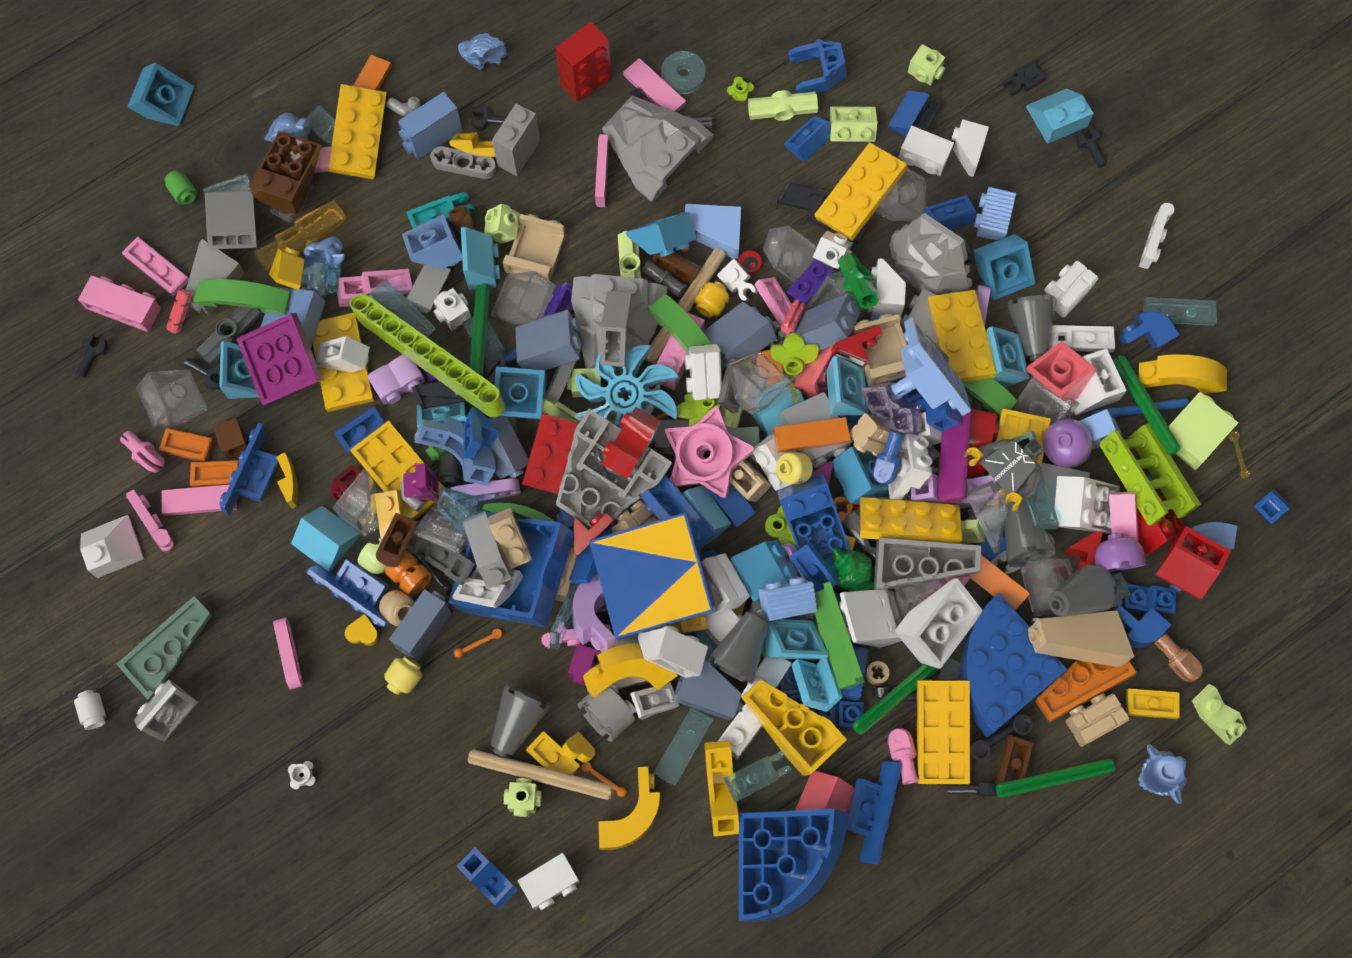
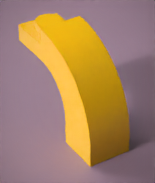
[1139,355,1227,394]
[583,643,678,697]
[704,740,739,836]
[599,767,660,850]

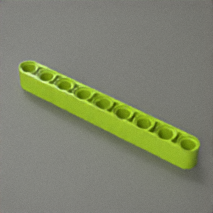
[350,294,506,417]

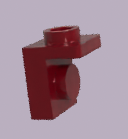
[330,464,370,508]

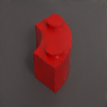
[601,406,661,479]
[967,409,999,479]

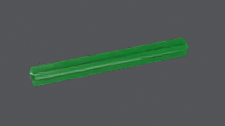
[469,283,490,377]
[1113,355,1181,455]
[852,661,947,735]
[996,759,1115,798]

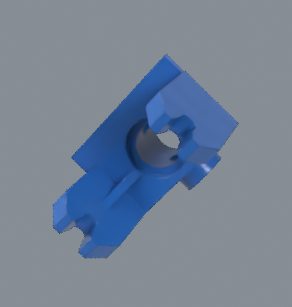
[788,39,847,94]

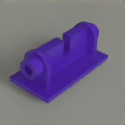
[787,259,834,304]
[542,282,573,318]

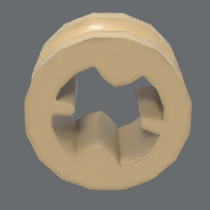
[866,661,889,685]

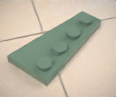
[117,596,212,701]

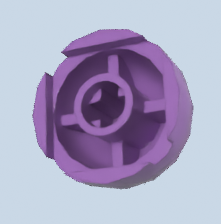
[1043,419,1094,468]
[1094,533,1147,572]

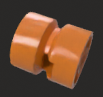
[385,550,432,597]

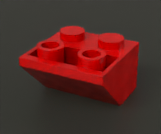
[1137,493,1184,556]
[1155,526,1231,600]

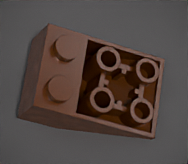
[249,131,322,215]

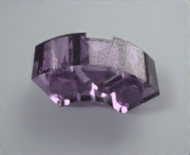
[862,382,923,434]

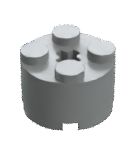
[578,684,636,742]

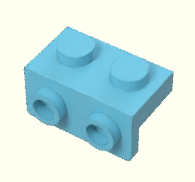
[791,657,842,712]

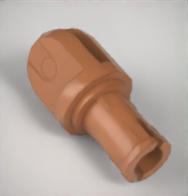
[1154,632,1203,682]

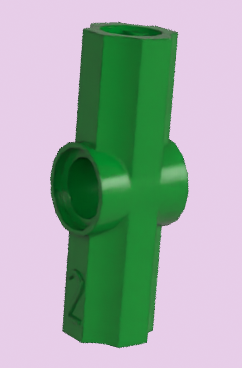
[838,253,879,309]

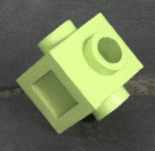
[908,44,945,86]
[484,204,520,244]
[504,778,542,817]

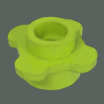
[727,77,754,101]

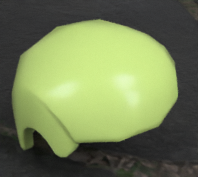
[358,538,387,574]

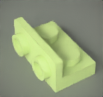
[830,107,877,142]

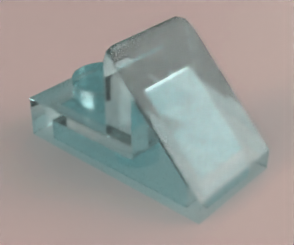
[436,488,479,535]

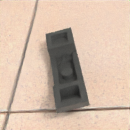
[407,526,475,586]

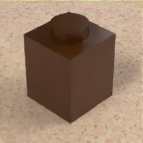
[213,418,248,459]

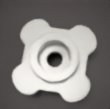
[288,761,316,789]

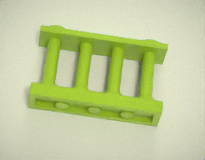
[1098,424,1201,526]

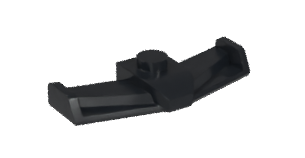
[777,182,869,245]
[412,348,508,409]

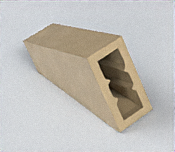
[1028,610,1134,667]

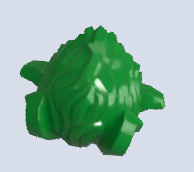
[833,548,874,592]

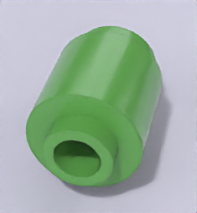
[165,170,197,205]

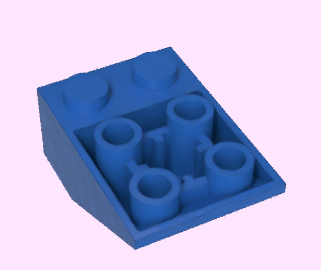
[777,474,850,558]

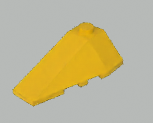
[741,679,847,776]

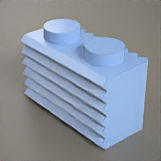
[974,187,1016,241]
[758,577,817,621]

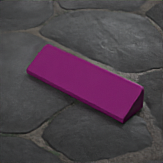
[938,405,971,505]

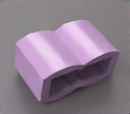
[367,355,425,404]

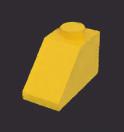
[269,247,304,290]

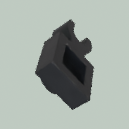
[1003,61,1046,96]

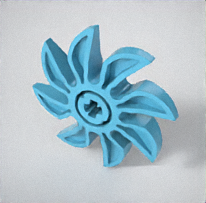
[574,345,679,446]

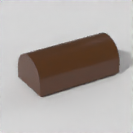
[652,251,701,286]
[376,513,419,567]
[995,735,1034,785]

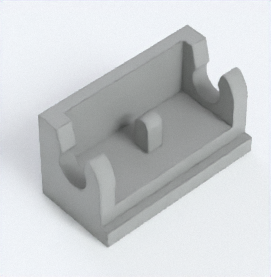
[406,265,451,314]

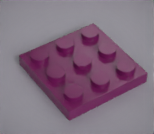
[237,313,323,405]

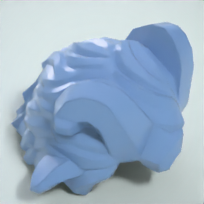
[458,33,508,70]
[264,113,311,142]
[302,237,345,287]
[1138,744,1187,804]

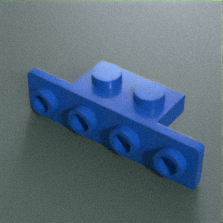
[219,422,279,516]
[641,474,715,550]
[307,558,391,627]
[846,761,902,865]

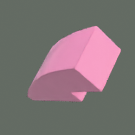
[335,269,412,307]

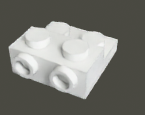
[888,433,932,500]

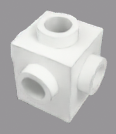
[813,231,852,269]
[433,288,471,331]

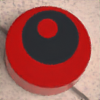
[738,250,761,275]

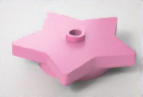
[665,406,755,499]

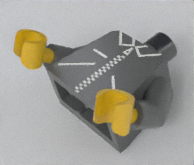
[964,439,1044,511]

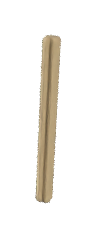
[645,248,725,364]
[468,749,613,800]

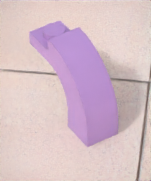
[911,473,1000,509]
[572,573,615,652]

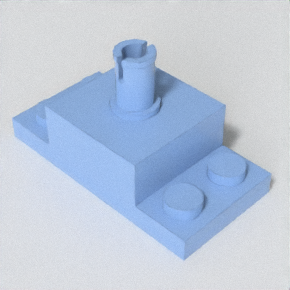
[891,317,971,416]

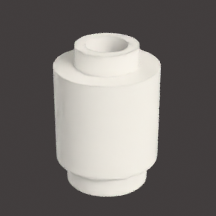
[74,690,106,730]

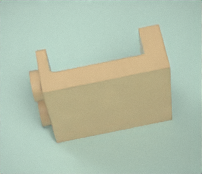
[503,214,566,284]
[852,314,907,387]

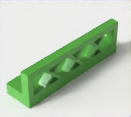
[814,582,865,691]

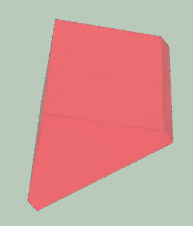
[1026,341,1096,399]
[793,346,835,399]
[795,771,855,817]

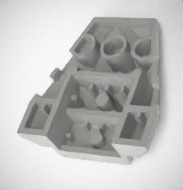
[602,95,714,203]
[889,213,972,295]
[571,274,667,376]
[556,408,672,528]

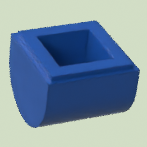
[1254,489,1292,524]

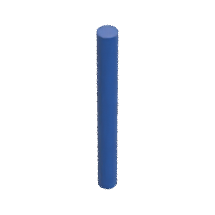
[1092,398,1189,417]

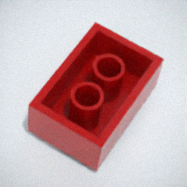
[555,22,612,102]
[522,413,578,494]

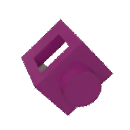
[568,644,602,686]

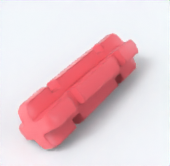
[166,289,192,334]
[781,299,805,335]

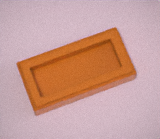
[159,428,214,462]
[190,460,240,488]

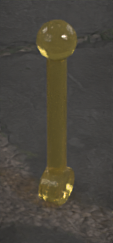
[784,373,798,403]
[1229,431,1250,479]

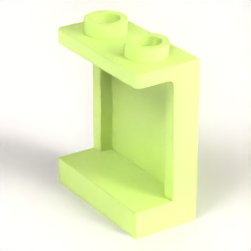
[1169,392,1238,470]

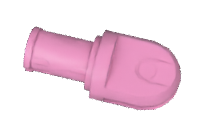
[120,431,165,473]
[888,728,919,785]

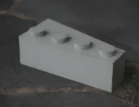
[874,538,981,590]

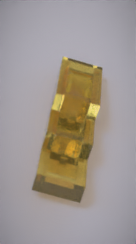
[254,200,347,273]

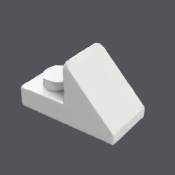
[631,682,679,720]

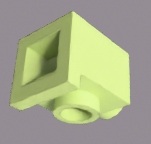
[567,367,601,397]

